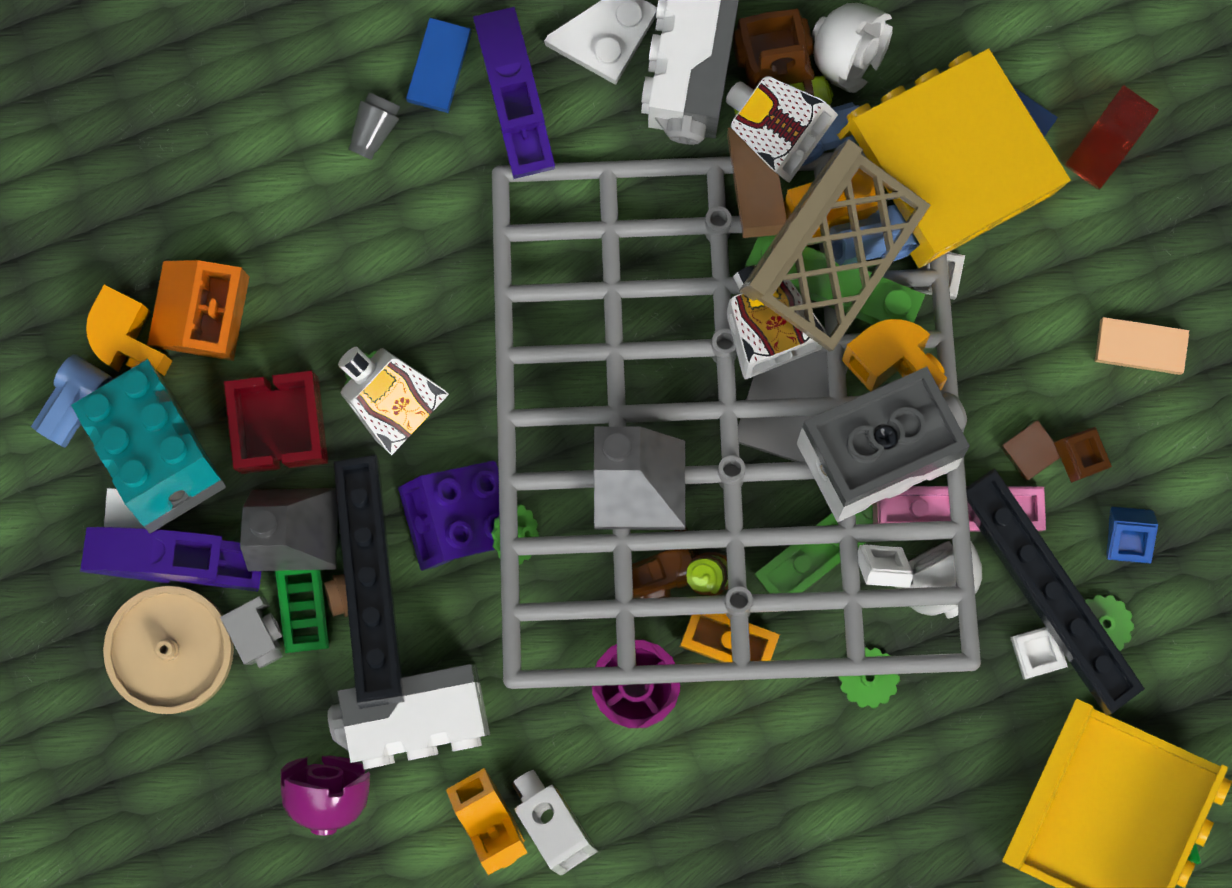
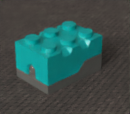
[71,359,226,533]

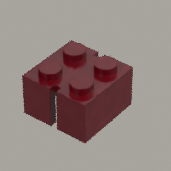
[224,371,328,474]

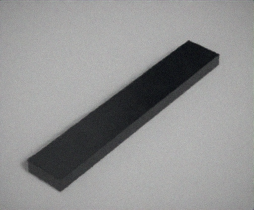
[333,455,405,709]
[966,468,1145,715]

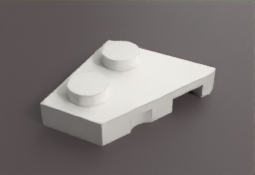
[544,0,657,85]

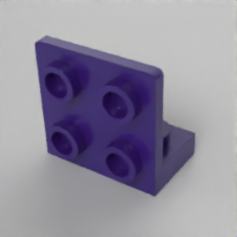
[398,461,499,571]

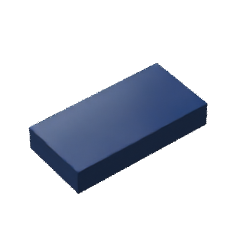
[406,18,472,113]

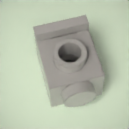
[220,596,283,669]

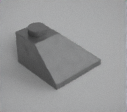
[594,426,685,530]
[240,488,339,571]

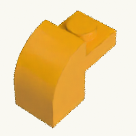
[86,285,172,376]
[842,319,947,392]
[446,768,528,875]

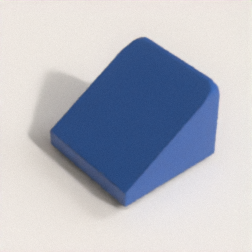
[1107,507,1158,563]

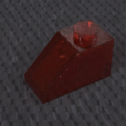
[1064,85,1159,190]

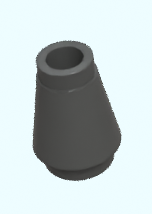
[348,93,400,160]

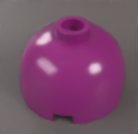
[592,640,680,728]
[280,756,370,836]

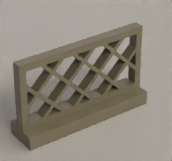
[739,139,931,352]

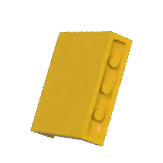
[837,49,1071,268]
[1002,698,1232,888]

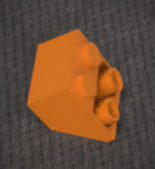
[147,260,250,361]

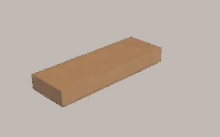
[727,128,787,238]

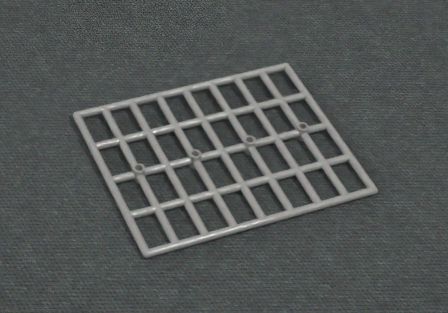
[492,151,981,689]

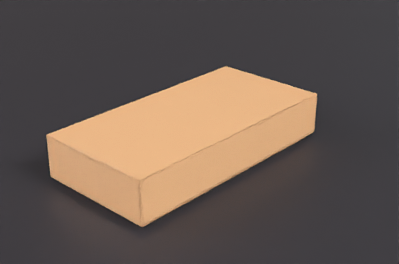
[1095,317,1190,375]

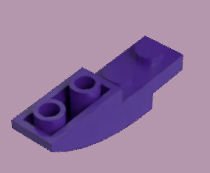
[473,6,555,179]
[80,527,261,592]

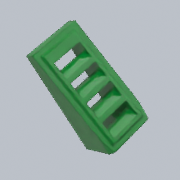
[275,570,330,653]

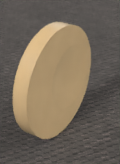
[103,586,234,714]

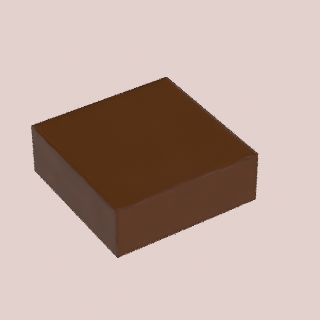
[1000,420,1060,482]
[1054,427,1112,483]

